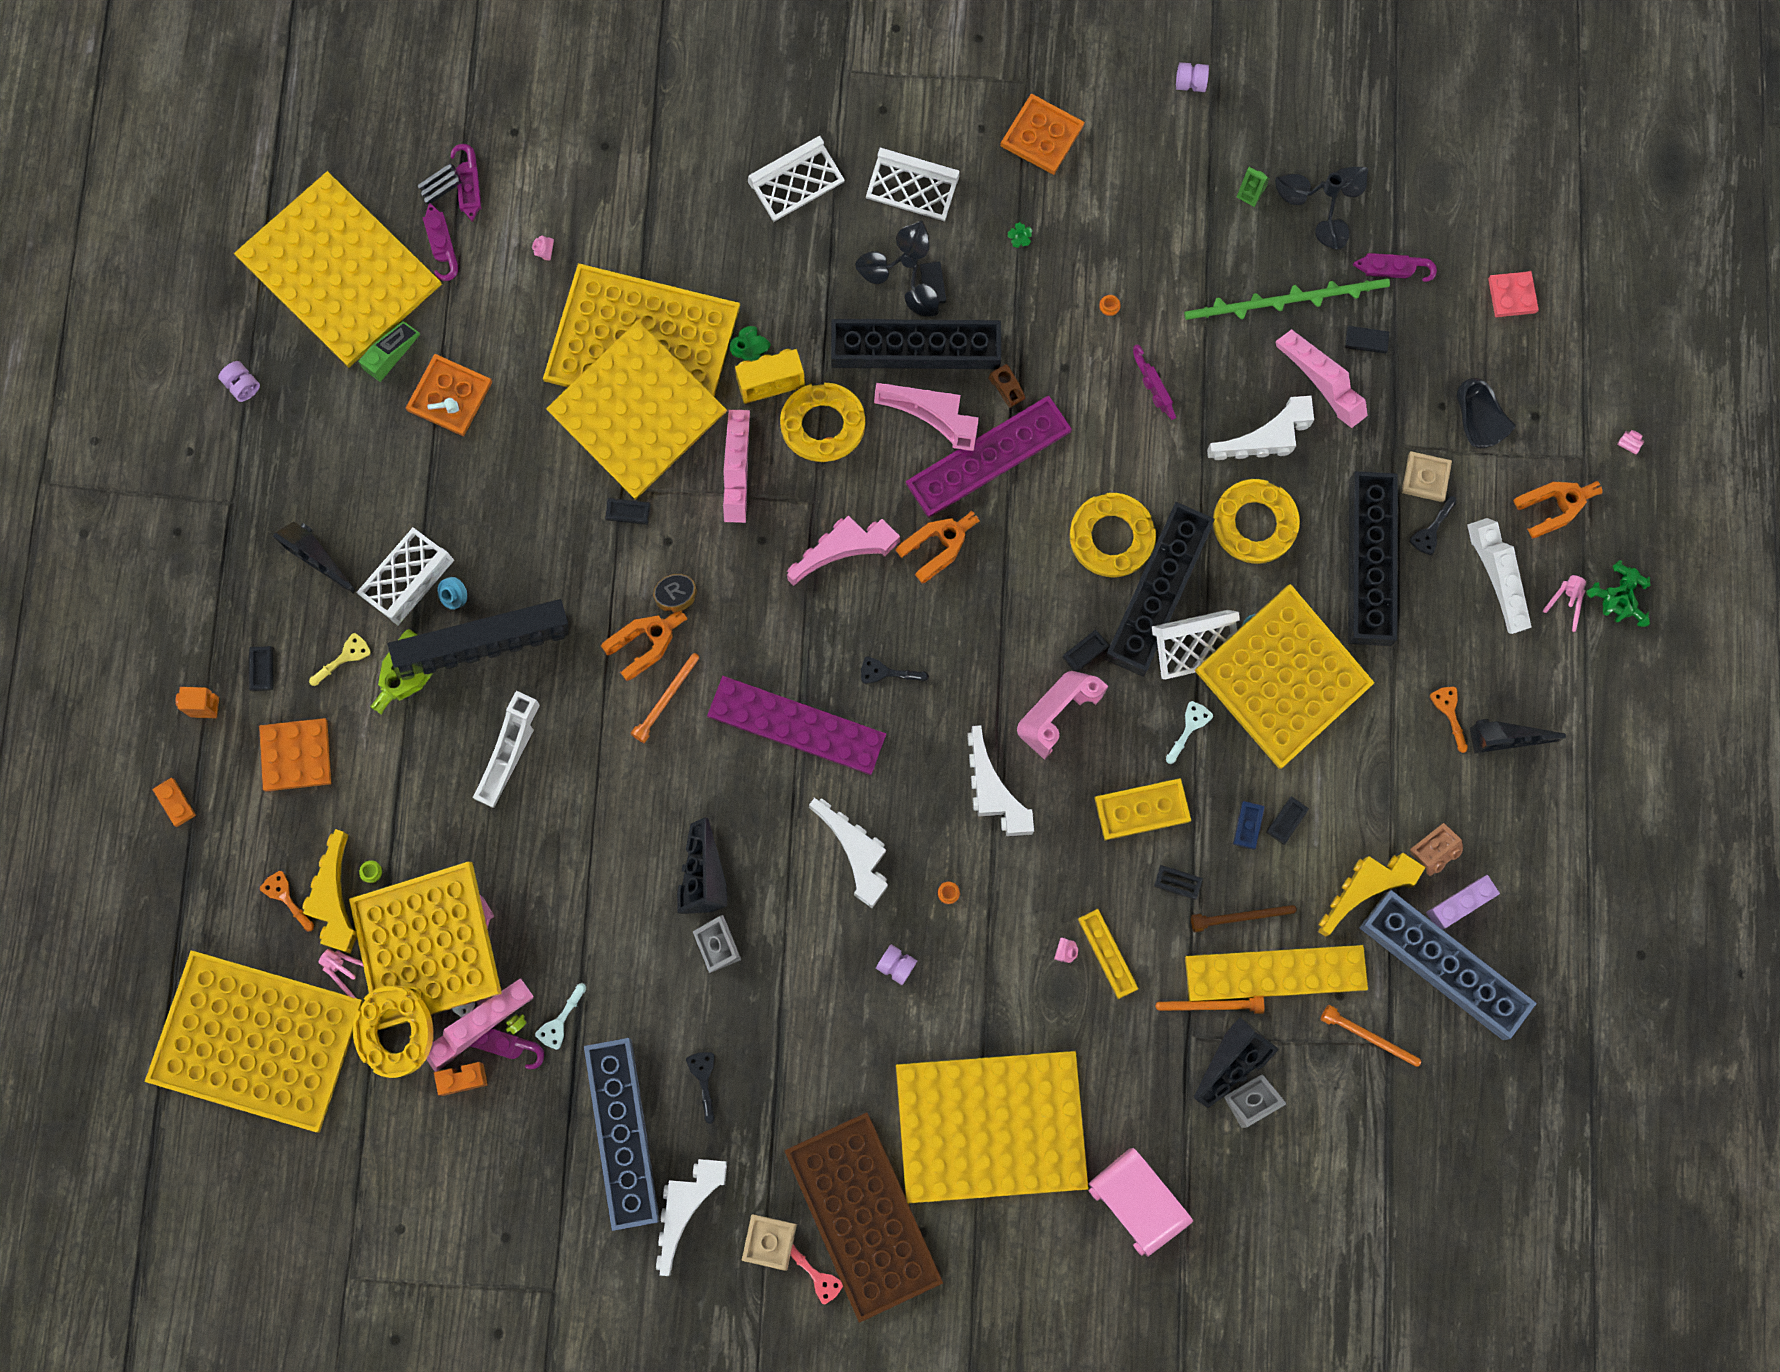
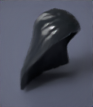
[1457,378,1516,449]

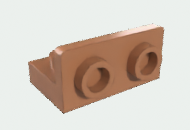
[1410,823,1463,876]

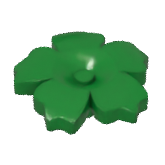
[1007,222,1033,248]

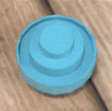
[438,577,467,610]

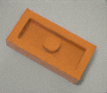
[152,777,196,827]

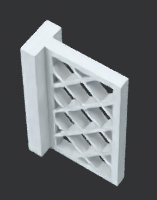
[748,136,845,222]
[866,148,960,221]
[356,528,454,625]
[1152,610,1240,679]

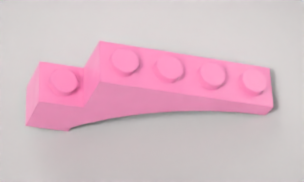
[1276,329,1368,428]
[874,383,979,451]
[723,410,750,523]
[787,516,900,586]
[426,978,534,1072]

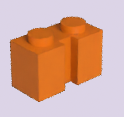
[176,687,219,718]
[434,1062,488,1096]

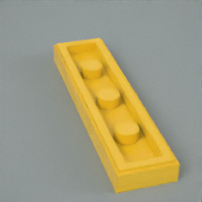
[1078,909,1138,999]

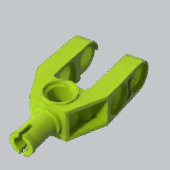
[370,629,433,715]

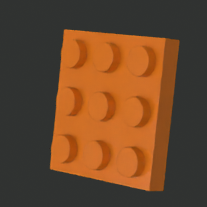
[1000,94,1085,175]
[406,354,493,436]
[259,718,331,792]

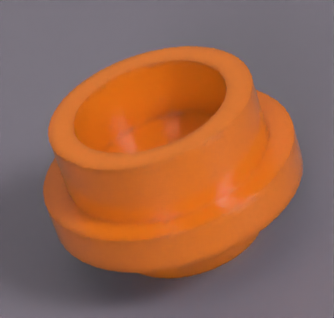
[1099,295,1121,316]
[938,882,960,904]

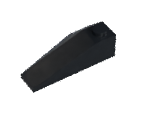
[273,522,356,594]
[1469,719,1566,754]
[677,817,727,914]
[1194,1017,1279,1108]

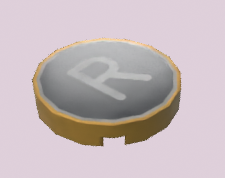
[653,574,697,612]

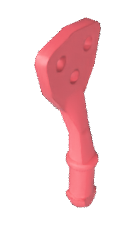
[790,1244,843,1304]

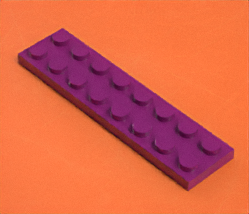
[906,395,1072,518]
[707,676,886,775]

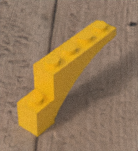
[303,829,357,954]
[1318,853,1426,937]

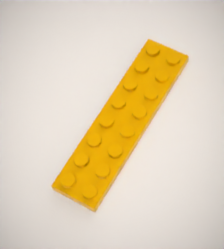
[1185,945,1368,1001]

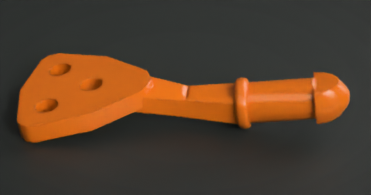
[1430,687,1468,753]
[260,871,314,931]

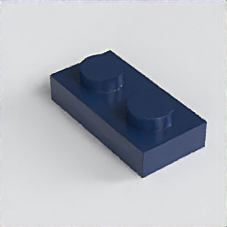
[1233,801,1265,850]

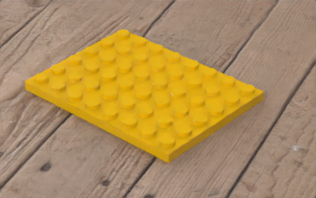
[234,171,442,368]
[543,263,740,396]
[145,950,364,1133]
[896,1051,1088,1203]

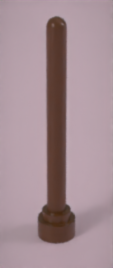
[1191,905,1297,933]

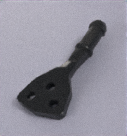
[1409,496,1457,555]
[861,656,929,684]
[686,1052,715,1124]

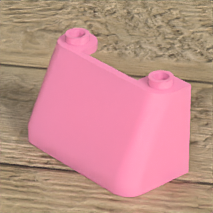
[1017,671,1108,759]
[1088,1148,1193,1257]

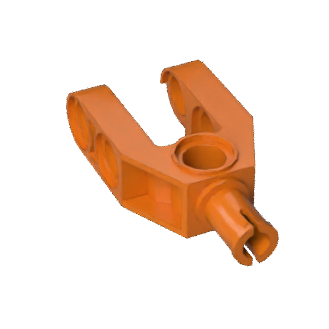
[1513,481,1602,539]
[895,511,980,584]
[601,610,687,681]

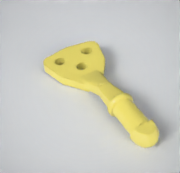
[309,633,371,686]

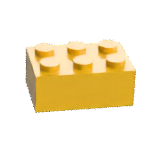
[735,349,805,404]

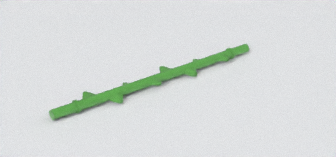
[1184,279,1390,320]

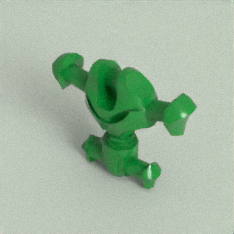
[1586,560,1651,627]

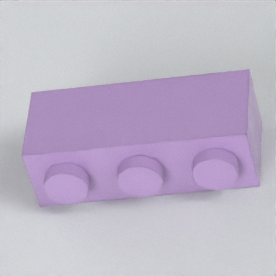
[1426,875,1500,929]

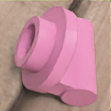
[532,236,554,261]
[1617,430,1644,454]
[1054,938,1078,963]

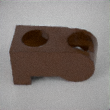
[988,364,1025,408]

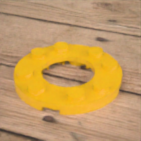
[780,383,865,462]
[1213,479,1300,564]
[1070,493,1156,577]
[353,985,433,1078]

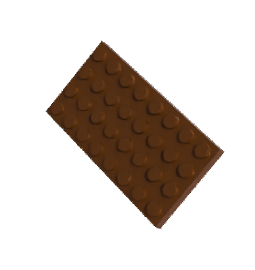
[784,1112,943,1323]

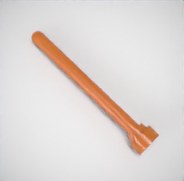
[630,653,699,743]
[1155,996,1264,1014]
[1321,1005,1421,1067]

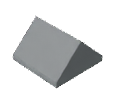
[693,915,741,973]
[1224,1074,1286,1128]

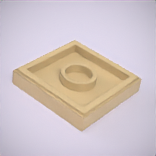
[1401,451,1452,502]
[742,1214,797,1271]

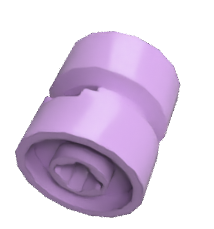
[1176,62,1209,92]
[219,361,260,402]
[876,944,917,985]

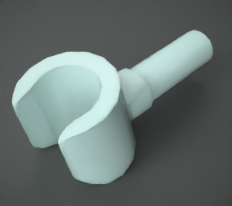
[428,398,459,413]

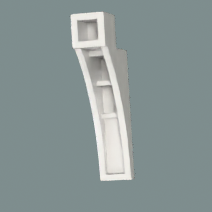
[1207,396,1314,460]
[1467,518,1531,634]
[473,691,540,808]
[968,726,1034,836]
[809,798,888,908]
[656,1159,727,1276]

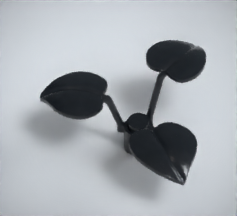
[1275,167,1368,250]
[855,220,939,316]

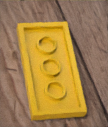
[1095,778,1191,840]

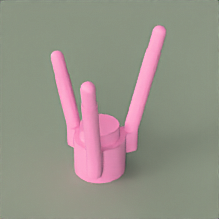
[1543,575,1586,632]
[319,949,363,998]

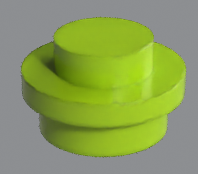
[359,861,382,883]
[506,1014,527,1034]

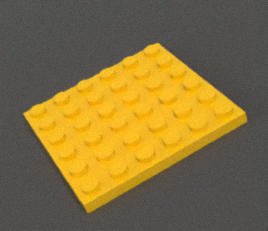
[546,320,727,500]
[1195,584,1374,769]
[349,862,502,1030]

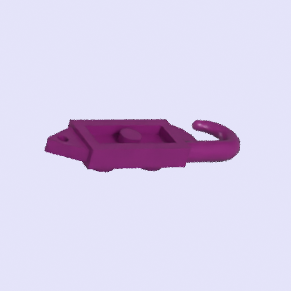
[451,144,482,222]
[422,203,458,281]
[1353,253,1437,282]
[1133,344,1176,420]
[470,1029,545,1070]

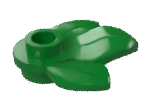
[729,326,771,362]

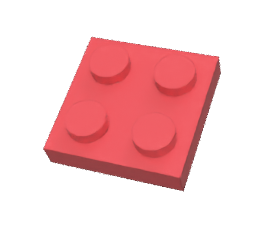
[1488,271,1539,317]

